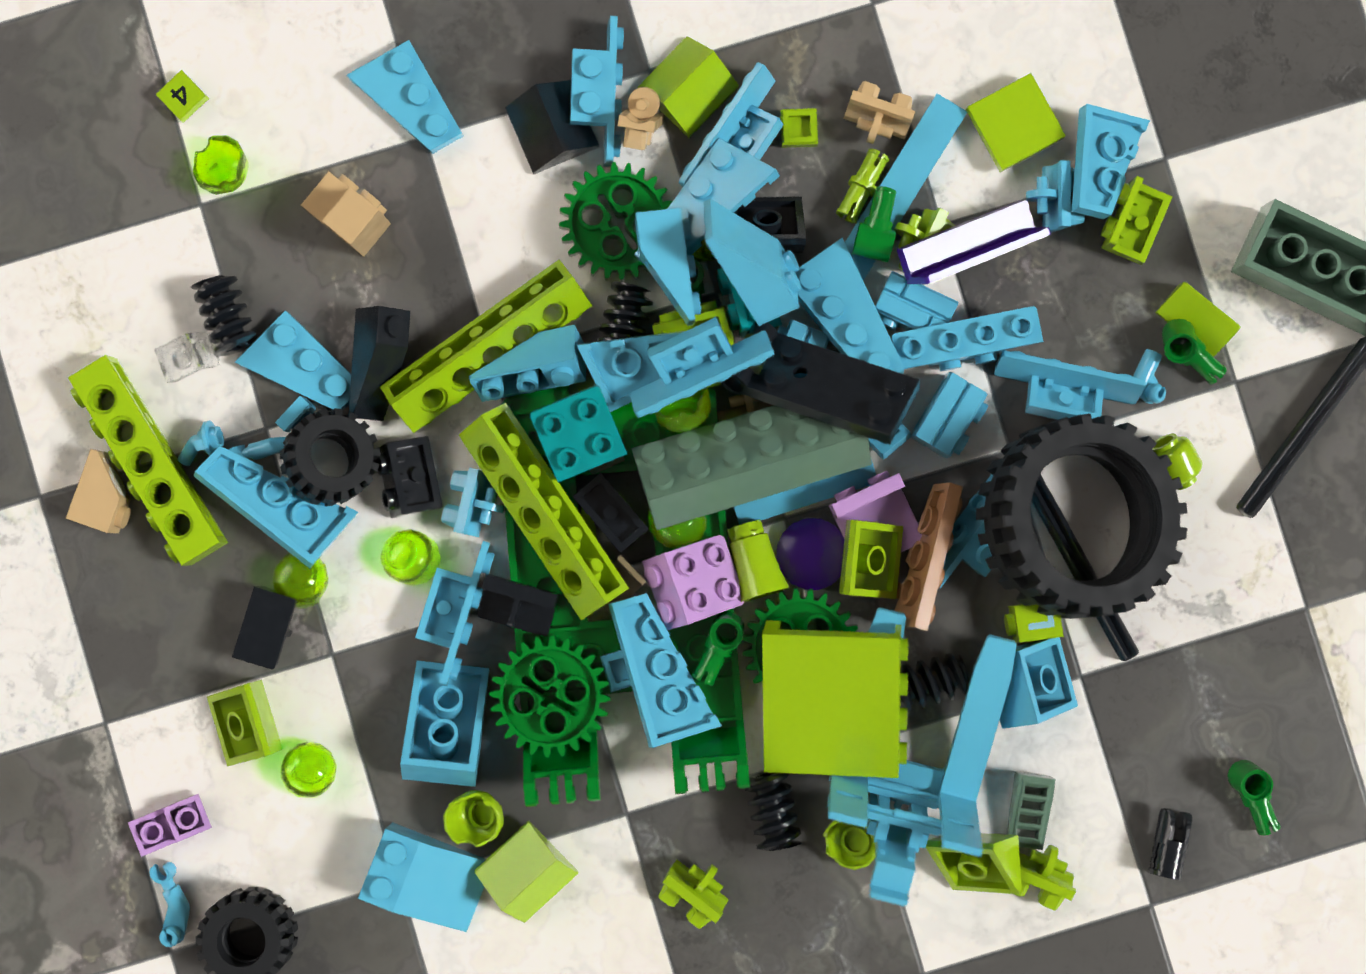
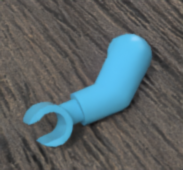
[228,437,286,460]
[149,862,190,947]

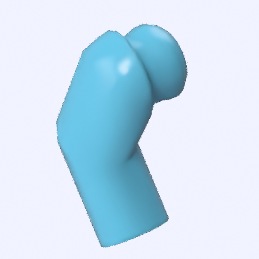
[1133,349,1166,404]

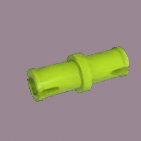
[835,148,889,223]

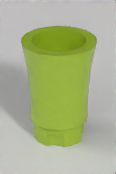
[727,520,790,602]

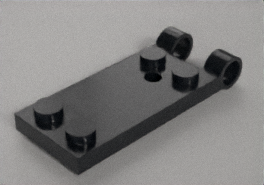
[721,321,920,445]

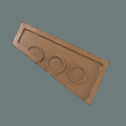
[894,483,963,631]

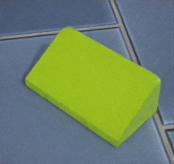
[1155,282,1241,357]

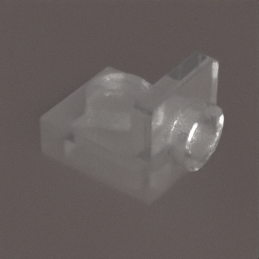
[154,331,221,383]

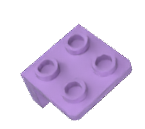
[829,471,922,552]
[642,535,745,630]

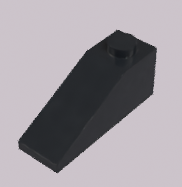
[349,306,411,421]

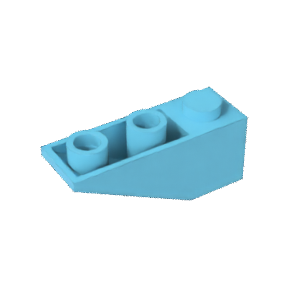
[635,208,701,326]
[469,325,586,402]

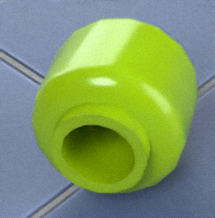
[1152,433,1203,490]

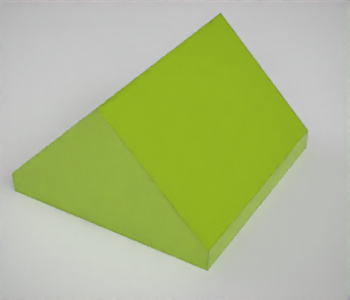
[637,36,739,138]
[839,520,904,599]
[207,680,283,767]
[474,820,578,923]
[925,833,1022,894]

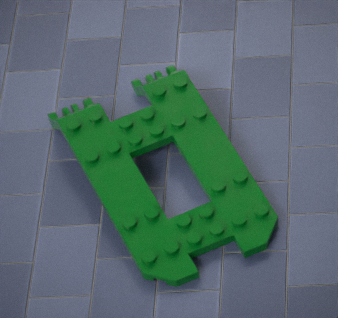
[501,369,750,807]

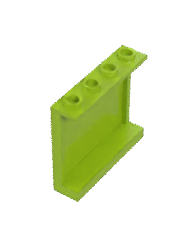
[762,620,908,778]

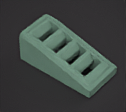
[1007,771,1056,850]

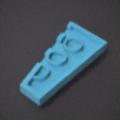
[634,138,780,264]
[795,238,905,374]
[194,446,358,569]
[608,593,721,748]

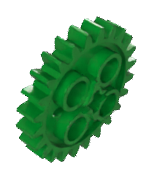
[559,162,673,282]
[742,587,858,684]
[489,636,611,757]

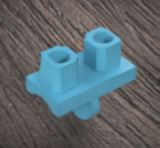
[1026,160,1085,232]
[441,467,505,537]

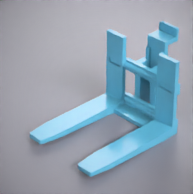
[827,607,1017,906]

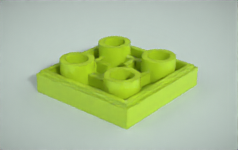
[966,73,1066,173]

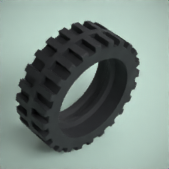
[976,414,1188,619]

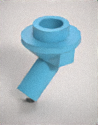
[177,420,224,466]

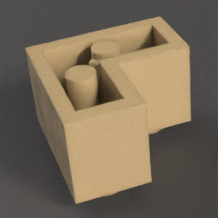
[301,171,391,257]

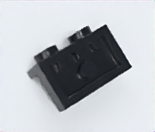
[376,436,443,518]

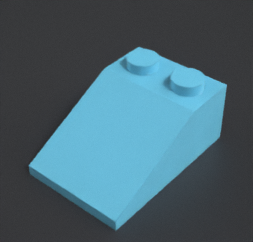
[704,199,802,326]
[400,661,490,787]
[358,822,486,932]

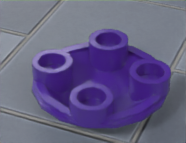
[776,518,844,590]

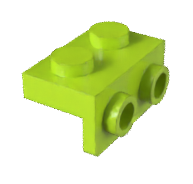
[1101,176,1173,265]

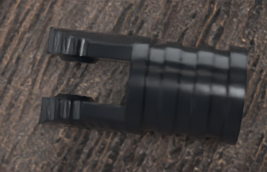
[1148,808,1193,880]

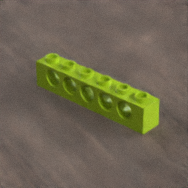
[380,259,592,433]
[68,355,228,566]
[459,403,629,620]

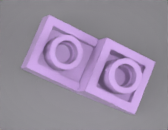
[128,794,212,857]

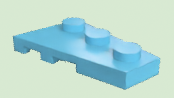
[346,40,464,154]
[1071,104,1150,219]
[235,310,351,410]
[577,331,685,412]

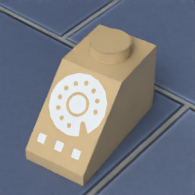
[66,449,131,534]

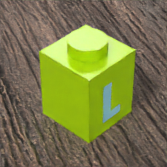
[1004,604,1064,643]

